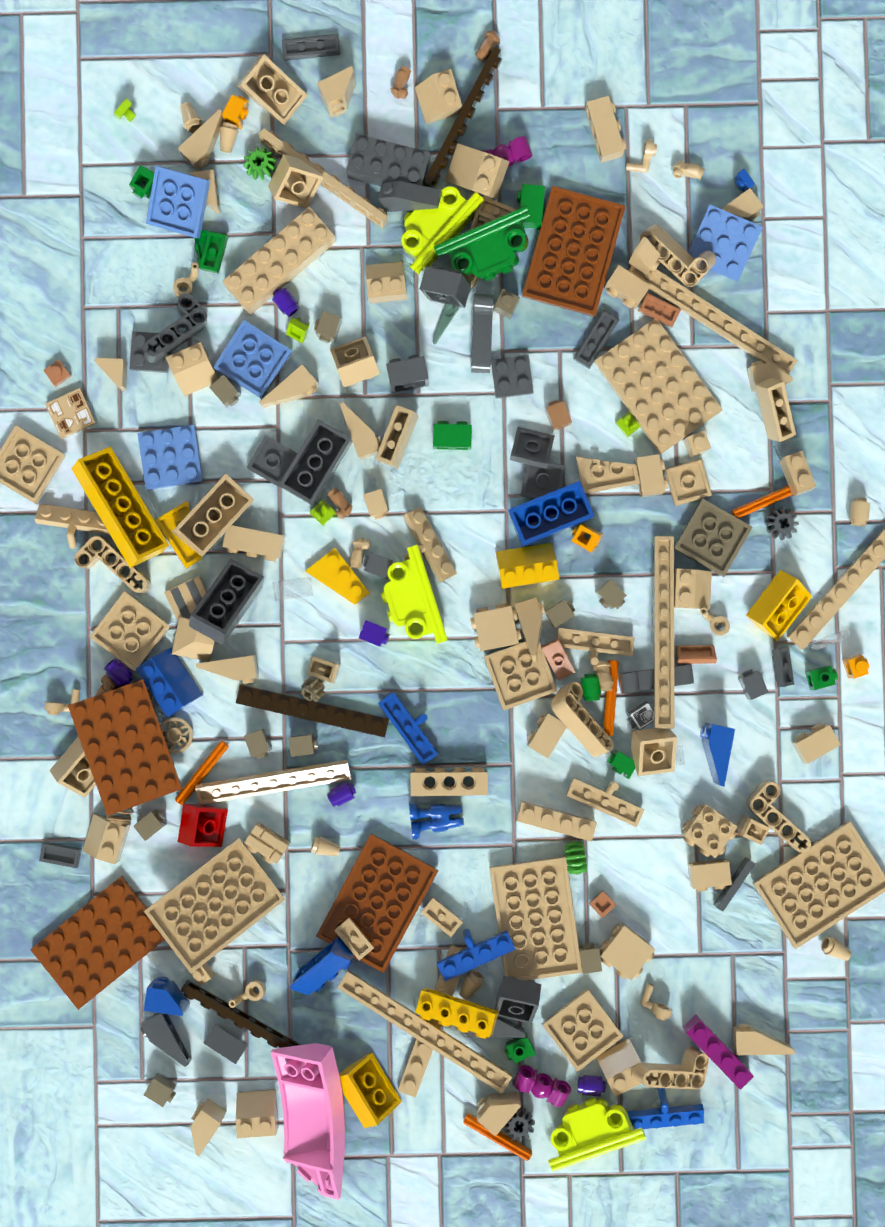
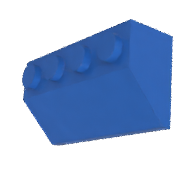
[508,481,594,547]

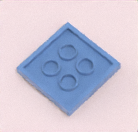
[146,166,210,238]
[688,204,763,282]
[213,320,293,399]
[137,425,204,490]

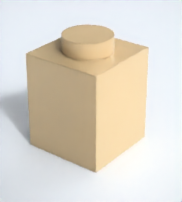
[683,430,711,458]
[363,489,389,520]

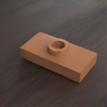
[638,293,681,328]
[541,638,576,680]
[675,645,717,664]

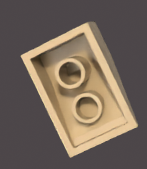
[236,54,308,125]
[445,143,509,199]

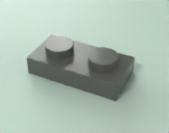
[772,647,795,687]

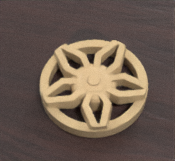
[160,717,193,754]

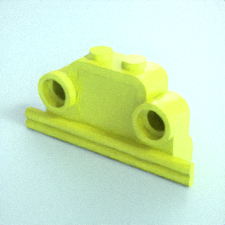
[401,187,484,275]
[381,544,448,644]
[548,1097,646,1172]

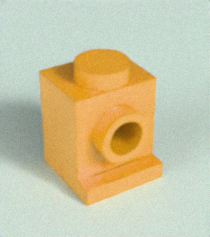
[222,95,249,130]
[572,523,604,552]
[842,654,870,679]

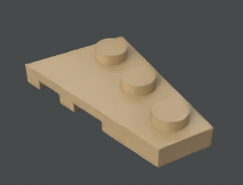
[575,456,640,494]

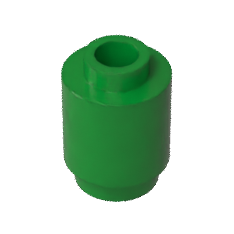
[581,673,601,701]

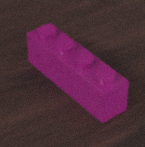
[682,1014,754,1090]

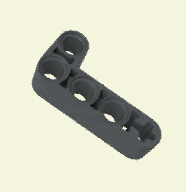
[143,293,207,363]
[471,294,494,373]
[618,664,694,694]

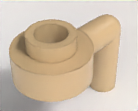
[626,139,657,173]
[173,262,199,298]
[700,607,730,636]
[44,689,80,715]
[229,980,266,1008]
[640,983,673,1020]

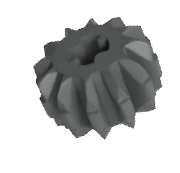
[765,507,799,540]
[503,1107,535,1142]

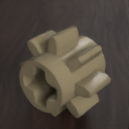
[301,677,325,702]

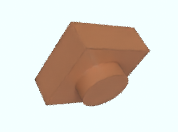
[43,359,71,387]
[589,890,616,918]

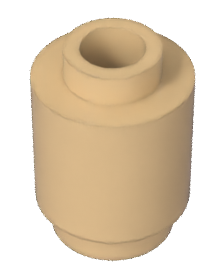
[849,498,871,526]

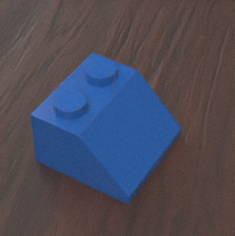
[144,977,190,1016]

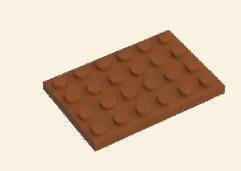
[522,186,626,317]
[68,679,183,816]
[316,833,439,973]
[30,876,165,1010]

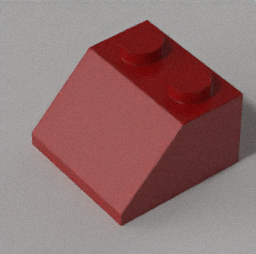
[177,804,228,847]

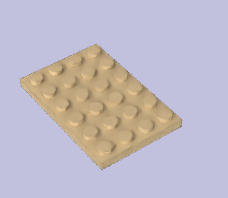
[594,319,723,455]
[752,821,885,949]
[144,838,285,974]
[489,856,582,981]

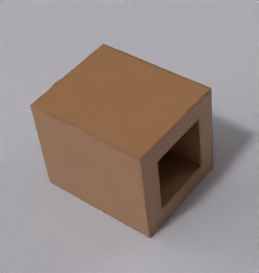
[545,400,572,431]

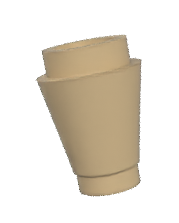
[180,102,202,133]
[220,123,239,153]
[311,836,340,856]
[821,937,851,961]
[459,970,484,1000]

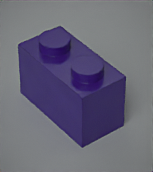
[358,620,391,647]

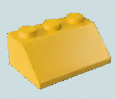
[495,543,559,589]
[746,570,812,642]
[339,1052,402,1128]

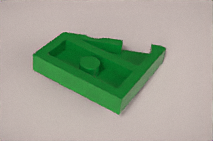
[194,230,229,274]

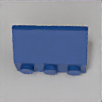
[136,647,203,717]
[289,936,354,995]

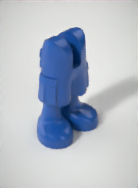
[409,803,464,839]

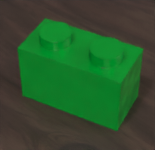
[516,184,545,229]
[433,421,472,450]

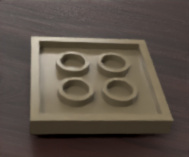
[674,499,752,577]

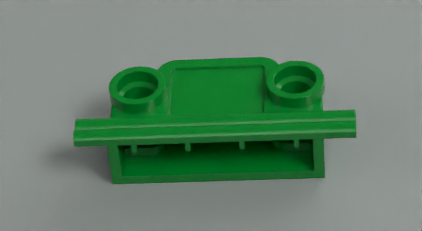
[434,206,530,281]

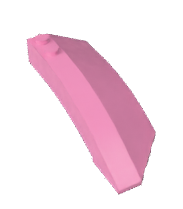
[271,1043,345,1200]

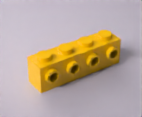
[415,987,499,1039]

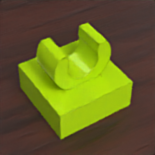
[113,98,136,122]
[286,317,310,343]
[615,412,640,438]
[309,499,336,526]

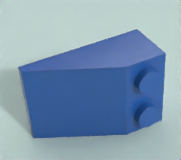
[700,723,735,787]

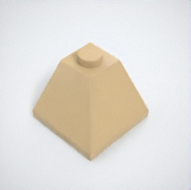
[172,616,214,662]

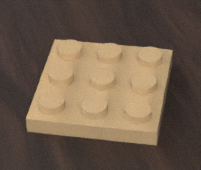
[0,425,66,504]
[89,591,171,672]
[484,641,557,711]
[542,988,624,1072]

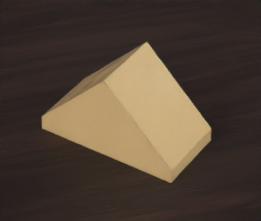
[94,358,128,392]
[307,656,341,683]
[736,815,770,845]

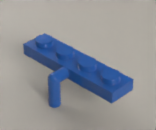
[378,692,438,765]
[437,929,516,981]
[626,1088,704,1129]

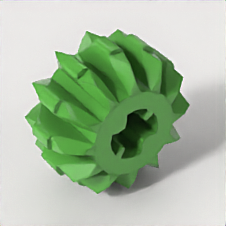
[243,146,276,180]
[564,841,587,875]

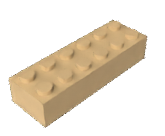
[222,207,336,315]

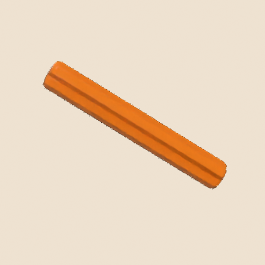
[732,485,792,519]
[603,660,619,736]
[175,741,229,805]
[463,1113,532,1161]

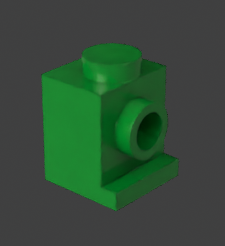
[129,165,154,199]
[805,666,838,690]
[606,750,635,779]
[504,1032,536,1064]

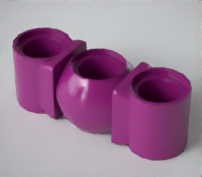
[483,136,533,167]
[512,1065,571,1107]

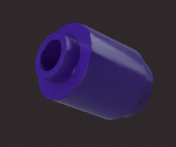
[272,287,300,317]
[104,658,133,687]
[327,781,357,807]
[577,1075,606,1097]

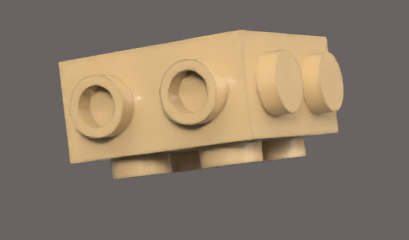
[470,603,521,651]
[681,803,738,858]
[599,923,655,981]

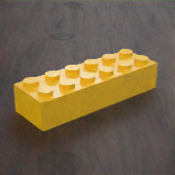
[71,446,169,568]

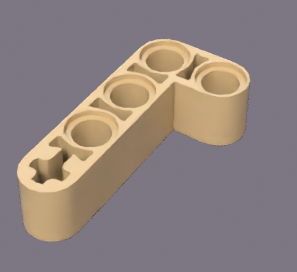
[640,224,716,287]
[74,536,151,593]
[551,681,614,757]
[746,780,811,853]
[632,1046,709,1090]

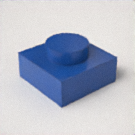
[735,169,755,192]

